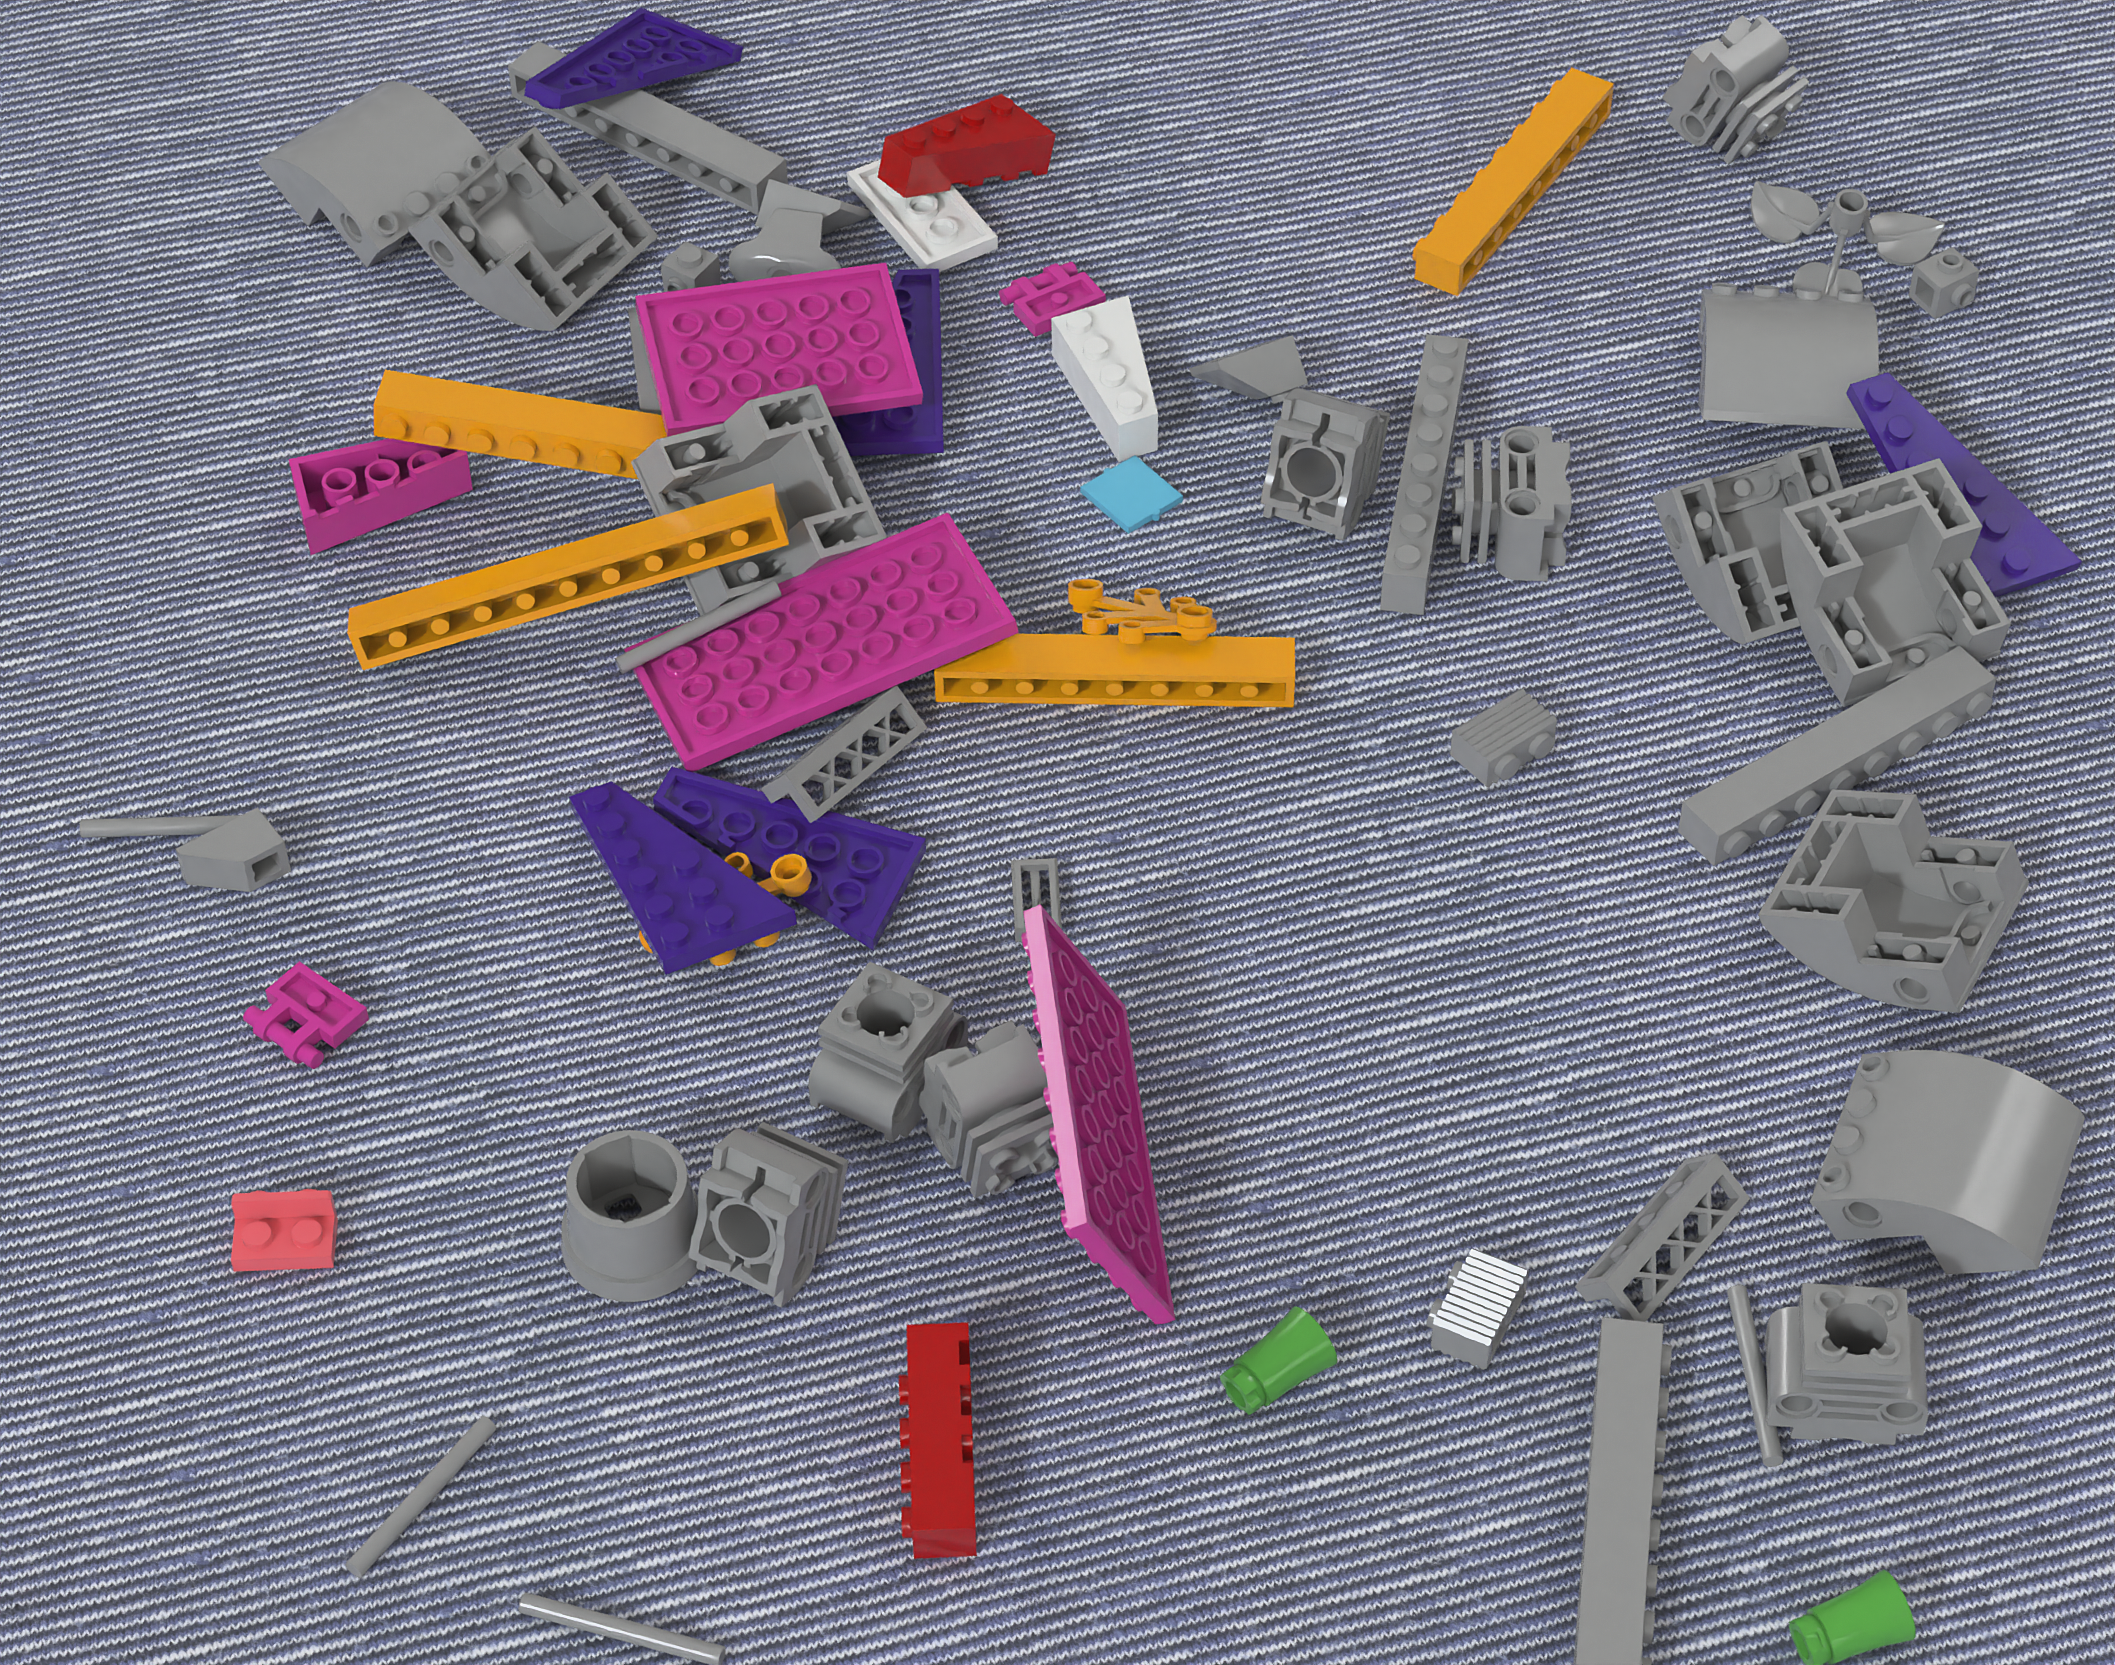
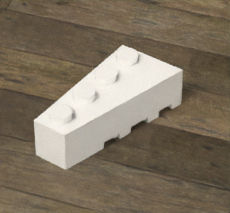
[1051,296,1158,462]

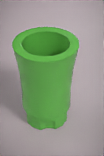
[1220,1306,1337,1415]
[1789,1570,1916,1665]

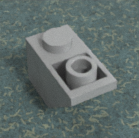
[176,807,291,892]

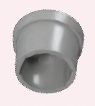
[561,1130,699,1302]

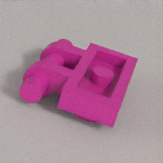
[999,261,1106,337]
[243,961,369,1069]

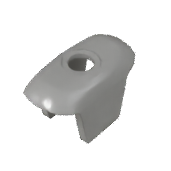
[728,208,841,282]

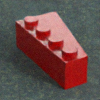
[878,94,1056,198]
[899,1322,977,1559]

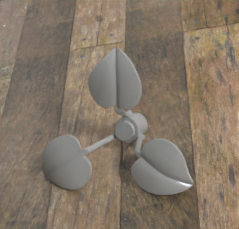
[1750,180,1945,296]

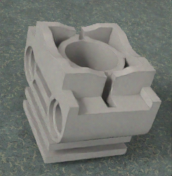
[1662,14,1809,165]
[1260,387,1390,541]
[1452,426,1572,581]
[808,961,968,1143]
[919,1020,1059,1198]
[689,1122,849,1308]
[1764,1283,1929,1445]

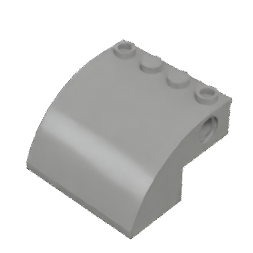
[258,81,492,268]
[407,126,659,331]
[1698,283,1879,429]
[631,384,887,616]
[1652,441,1844,645]
[1780,458,2011,707]
[1758,789,2029,1013]
[1810,1050,2085,1275]

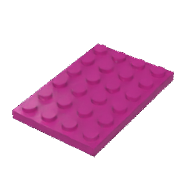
[635,263,923,437]

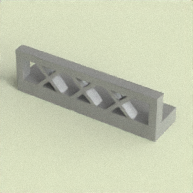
[761,685,928,823]
[1575,1153,1750,1322]

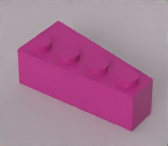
[289,438,473,555]

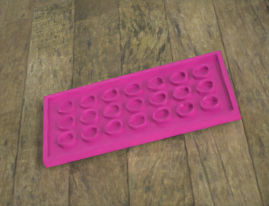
[624,512,1019,772]
[1021,904,1176,1324]

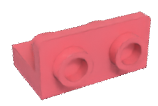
[231,1189,338,1272]

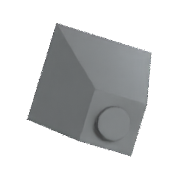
[755,179,870,235]
[1189,335,1308,404]

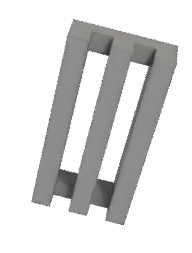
[1011,858,1062,942]

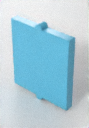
[1080,455,1183,534]

